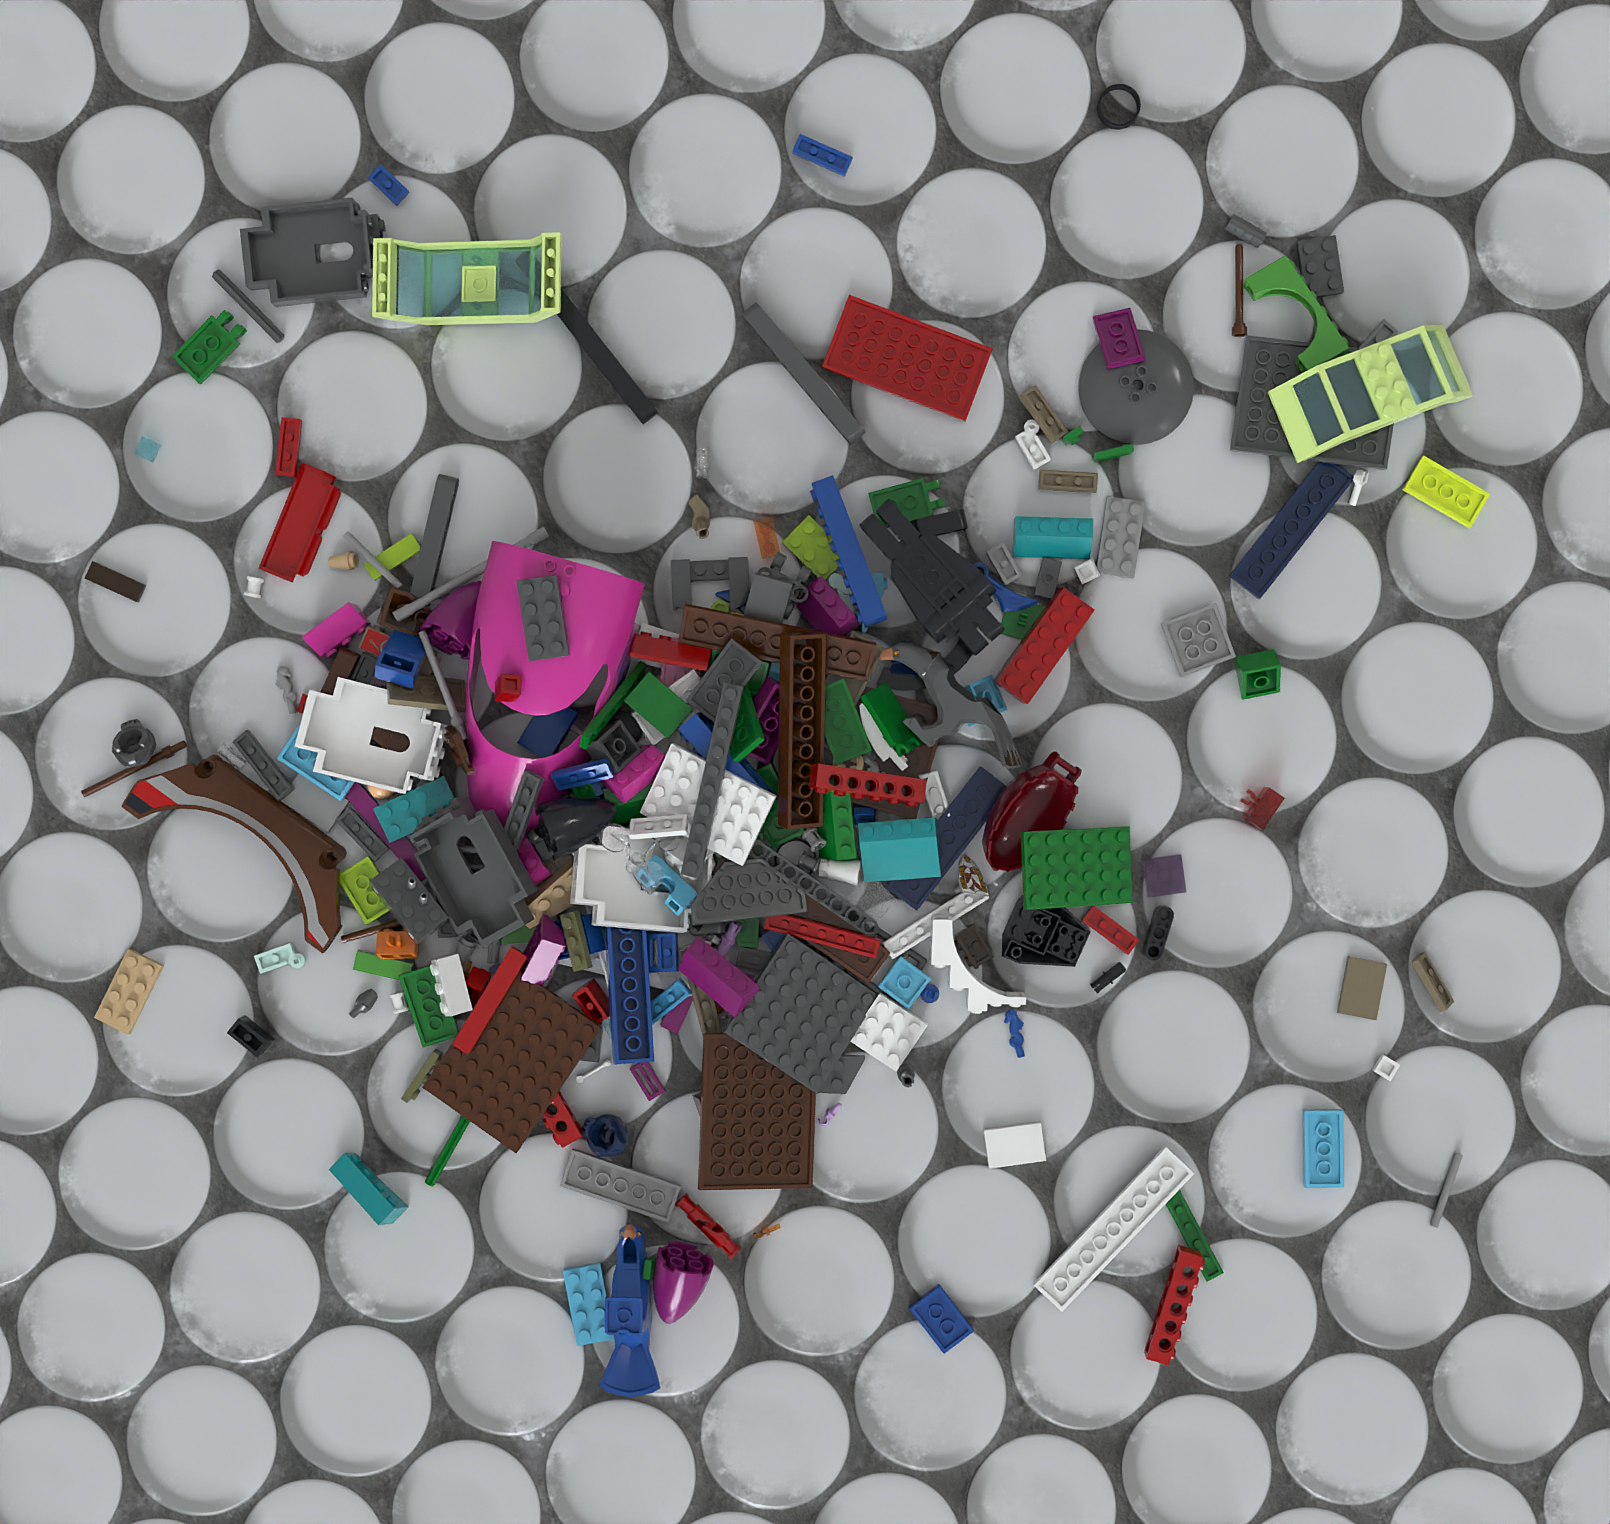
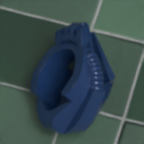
[582,1114,630,1157]

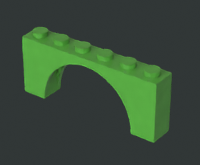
[1244,255,1349,373]

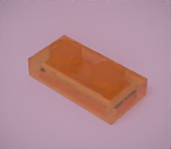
[753,517,780,559]

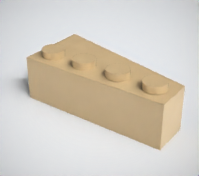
[524,858,575,929]

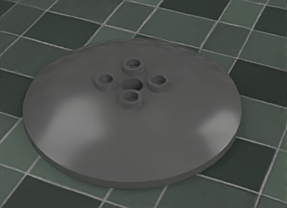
[1078,329,1194,445]

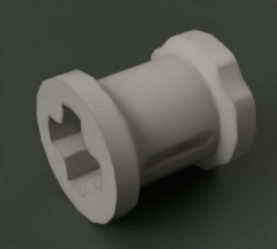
[802,827,826,852]

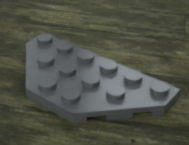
[690,858,807,925]

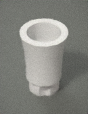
[819,859,861,886]

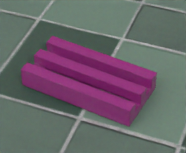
[629,1062,666,1101]

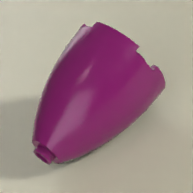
[420,581,481,660]
[653,1242,714,1324]

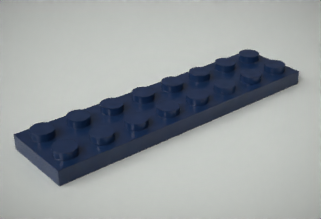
[1229,462,1354,599]
[887,766,1006,911]

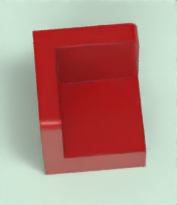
[495,674,521,702]

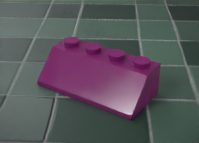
[678,936,760,1018]

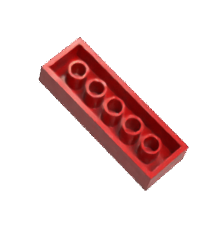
[993,587,1095,705]

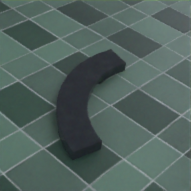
[876,639,973,691]

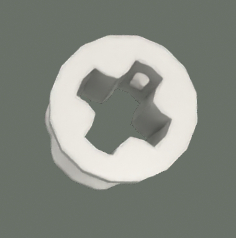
[243,576,264,599]
[389,991,410,1014]

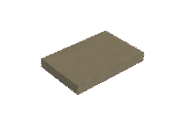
[1337,956,1387,1020]

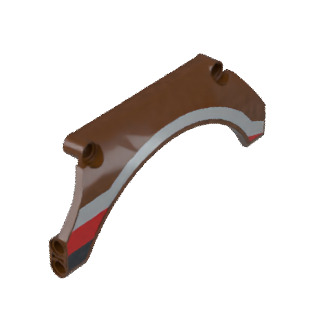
[122,755,347,954]

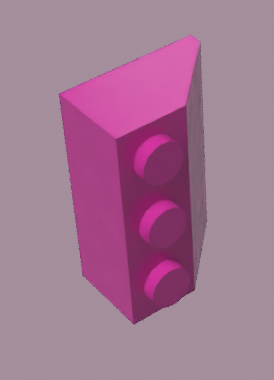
[302,602,371,658]
[599,745,665,804]

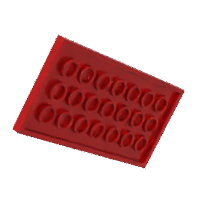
[822,295,993,421]

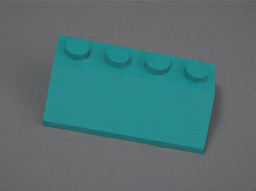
[1013,516,1093,559]

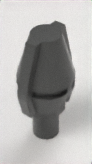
[349,989,378,1018]

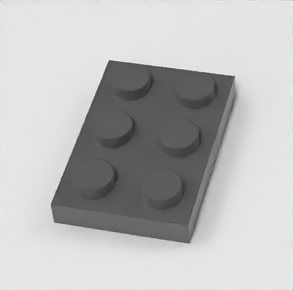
[1296,235,1344,298]

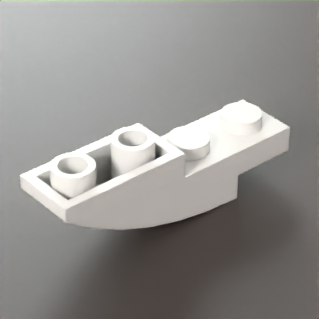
[859,703,908,771]

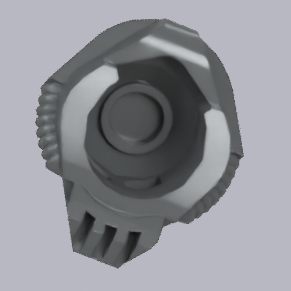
[112,719,157,768]

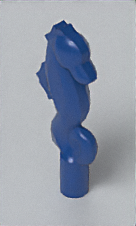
[1004,1009,1025,1058]

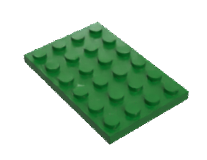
[1021,826,1133,910]

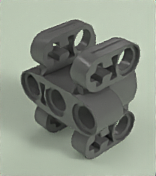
[757,552,813,620]

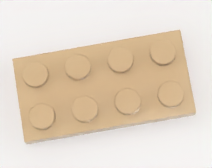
[94,949,164,1034]

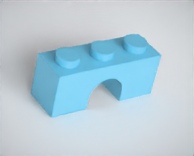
[636,854,698,916]

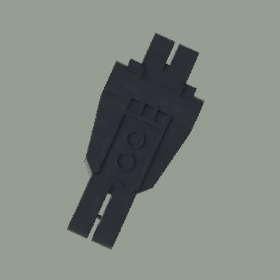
[859,499,1005,656]

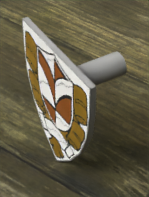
[954,853,989,897]

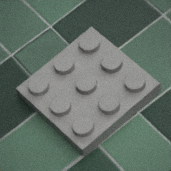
[1160,603,1236,677]

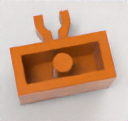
[376,929,419,959]

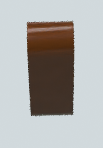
[320,647,361,696]

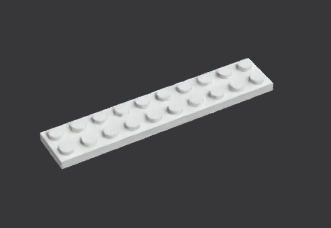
[1033,1146,1194,1312]

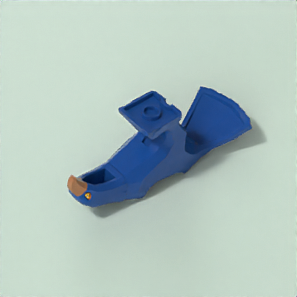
[599,1224,661,1397]

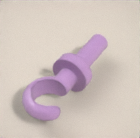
[818,1103,842,1126]

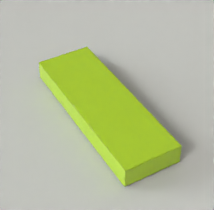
[364,533,421,581]

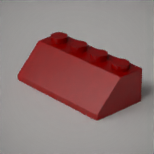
[629,631,713,671]

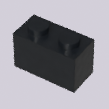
[227,1015,274,1057]

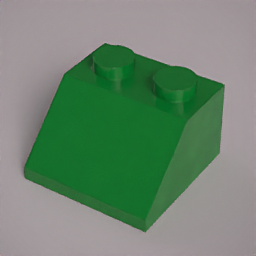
[1236,649,1281,700]

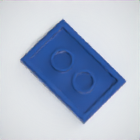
[517,707,579,758]
[909,1284,974,1354]

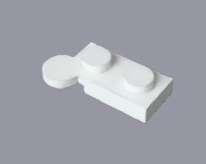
[1015,420,1051,470]

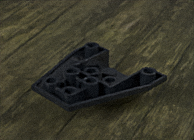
[1002,895,1090,967]

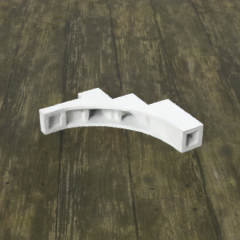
[930,915,1026,1014]

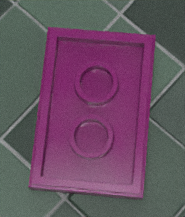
[1093,308,1145,369]

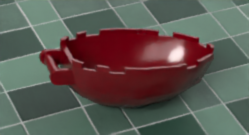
[982,751,1082,872]

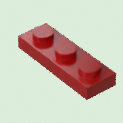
[275,417,302,477]
[1081,906,1139,955]

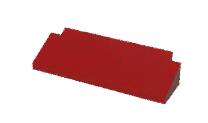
[258,463,341,582]

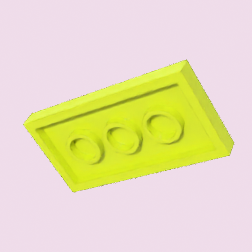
[1402,456,1490,528]

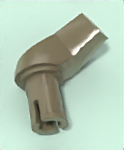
[688,494,710,539]

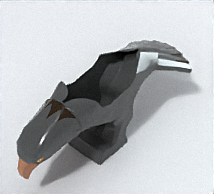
[879,642,1023,769]

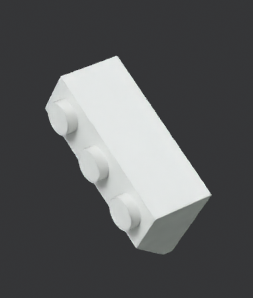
[430,954,473,1016]

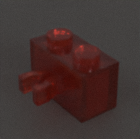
[1240,787,1285,830]

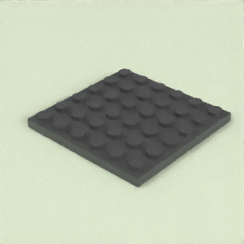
[723,933,878,1093]

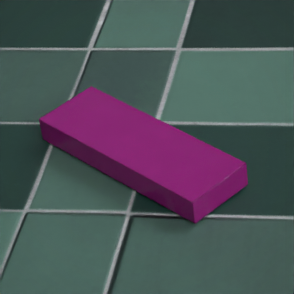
[661,996,693,1034]

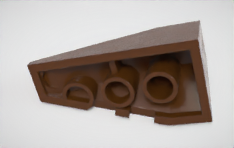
[376,587,432,637]

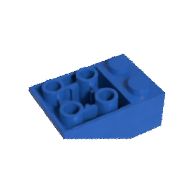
[375,629,431,689]
[554,914,606,960]

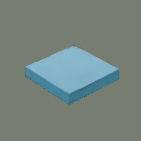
[878,955,932,1009]

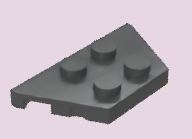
[818,1055,865,1094]

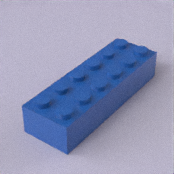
[679,712,778,802]

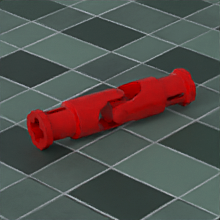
[675,1193,741,1259]

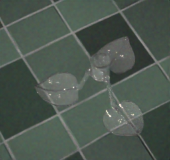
[596,824,683,895]

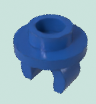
[920,984,939,1003]

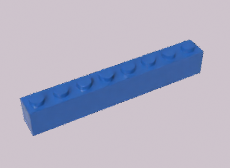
[810,475,887,628]

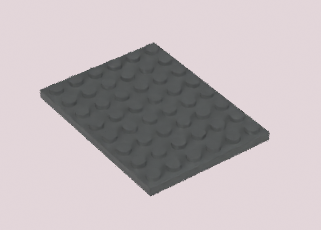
[1230,335,1404,470]

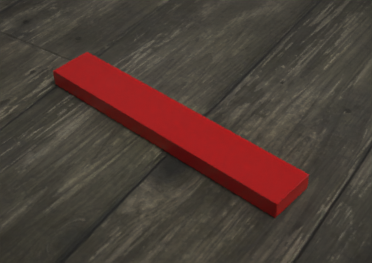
[764,915,881,959]
[452,946,529,1055]

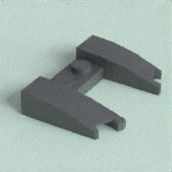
[671,557,749,613]

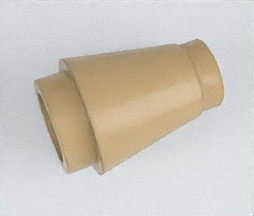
[328,551,359,570]

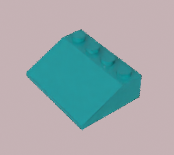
[858,817,941,882]

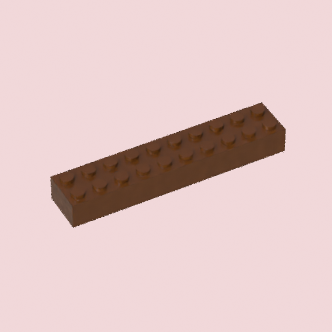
[778,631,826,830]

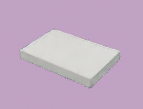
[983,1122,1046,1169]

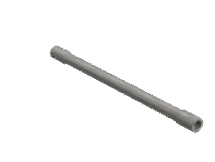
[392,527,549,622]

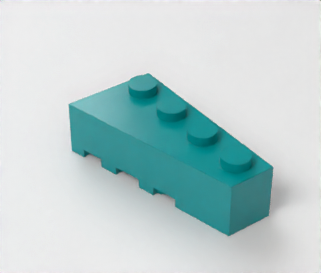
[329,1153,409,1225]

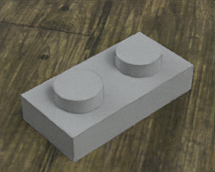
[986,543,1022,585]

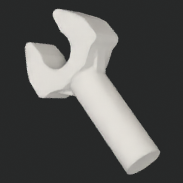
[1348,469,1369,506]

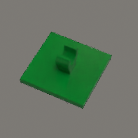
[1001,604,1046,640]

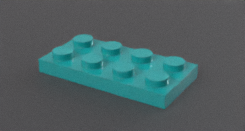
[373,776,454,843]

